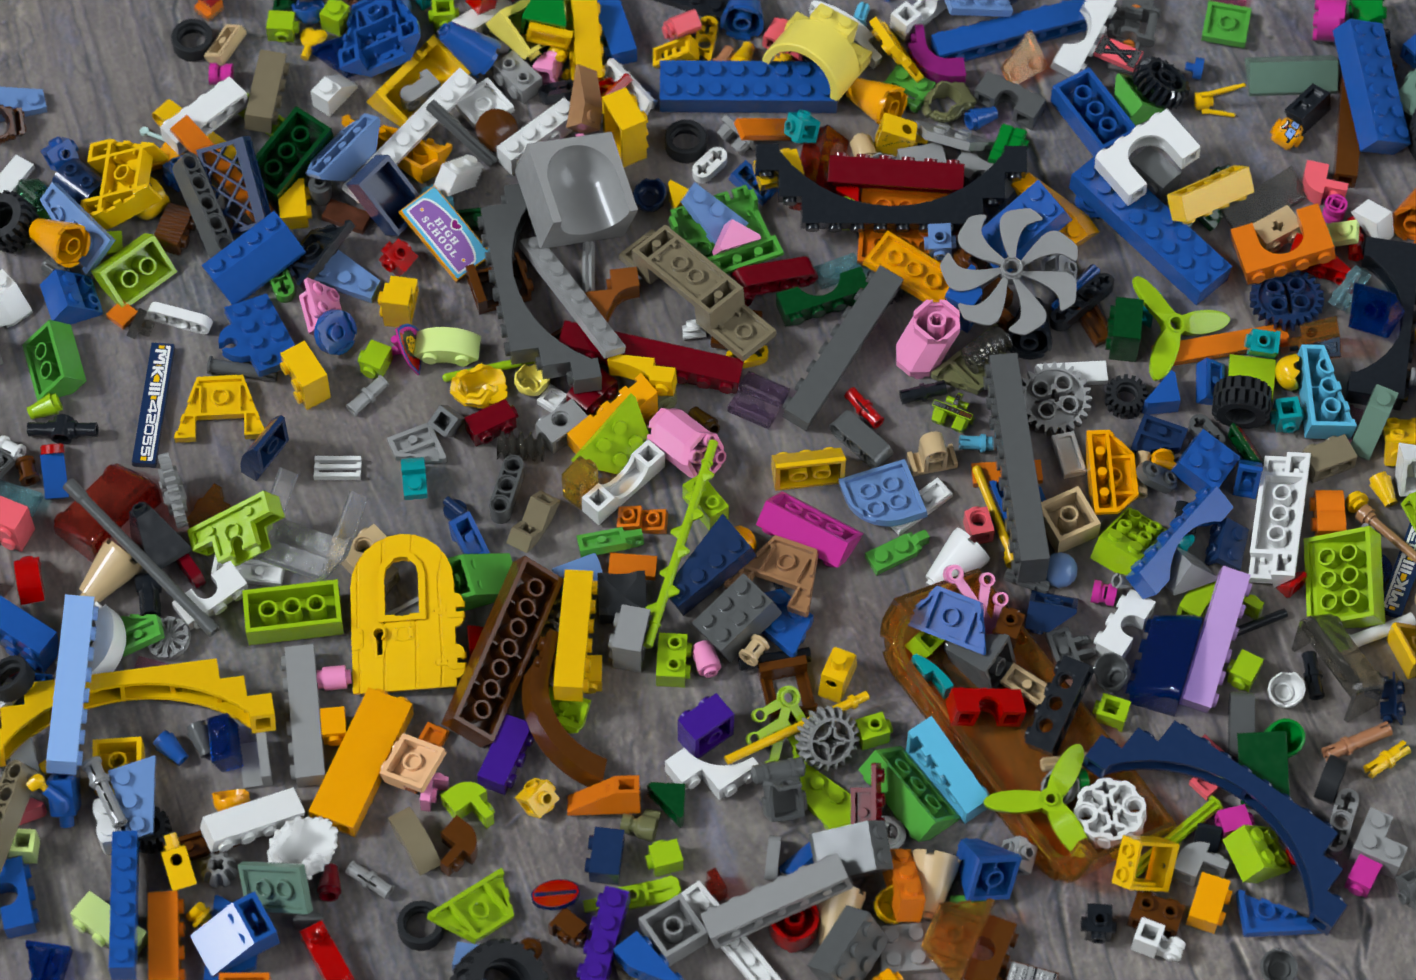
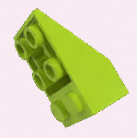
[1090,506,1168,575]

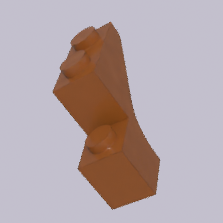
[585,266,640,323]

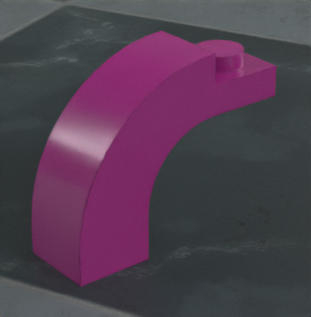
[908,24,966,85]

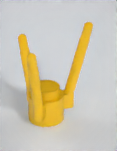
[1194,83,1246,117]

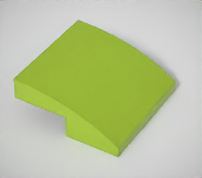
[1228,354,1276,402]

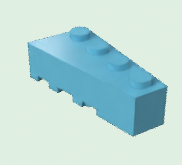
[906,716,989,824]

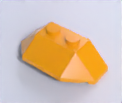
[1086,430,1139,515]

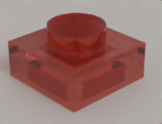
[705,868,727,901]

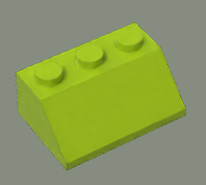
[91,233,177,307]

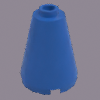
[721,0,764,41]
[438,21,501,78]

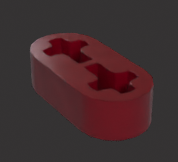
[176,553,206,590]

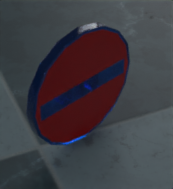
[531,879,580,910]

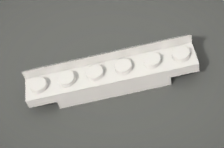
[1249,452,1311,588]

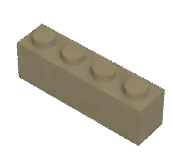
[245,49,290,133]

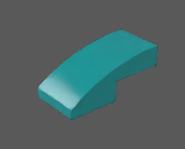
[910,654,954,699]

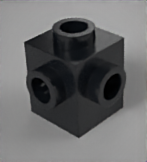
[1081,903,1117,944]

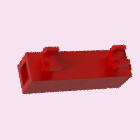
[300,920,355,980]

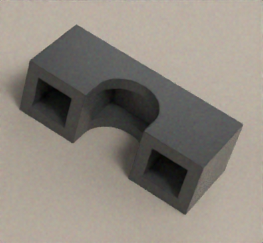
[974,71,1046,130]

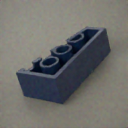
[668,514,756,616]

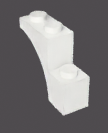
[665,748,758,800]

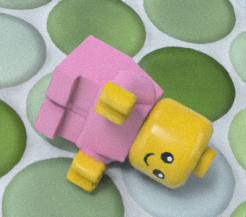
[532,46,571,84]

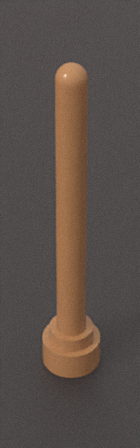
[1355,504,1416,563]

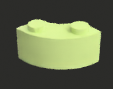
[414,327,481,367]

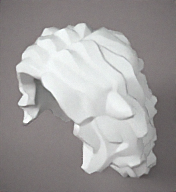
[267,816,338,880]

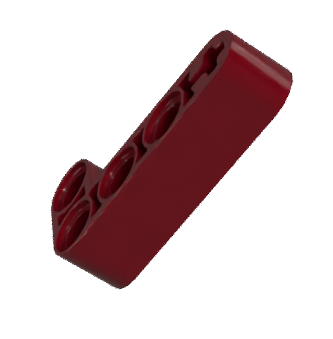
[731,256,819,307]

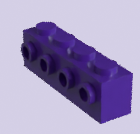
[577,886,631,980]

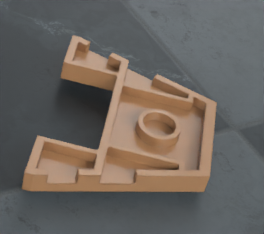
[724,535,819,618]

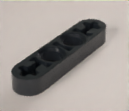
[1050,273,1114,331]

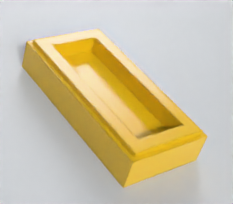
[525,22,573,50]

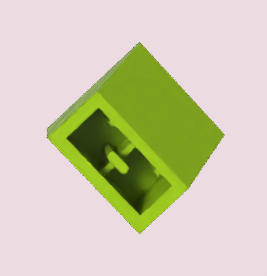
[1223,825,1292,883]

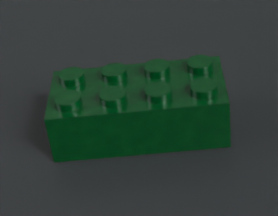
[256,106,334,206]

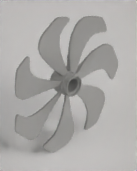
[940,208,1078,335]

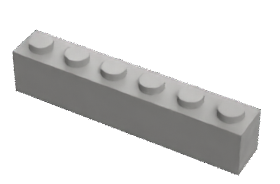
[281,644,326,788]
[700,853,853,949]

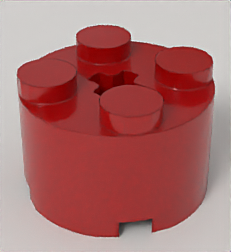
[769,905,819,953]

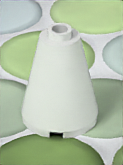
[925,527,990,590]

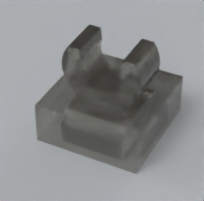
[127,308,155,339]

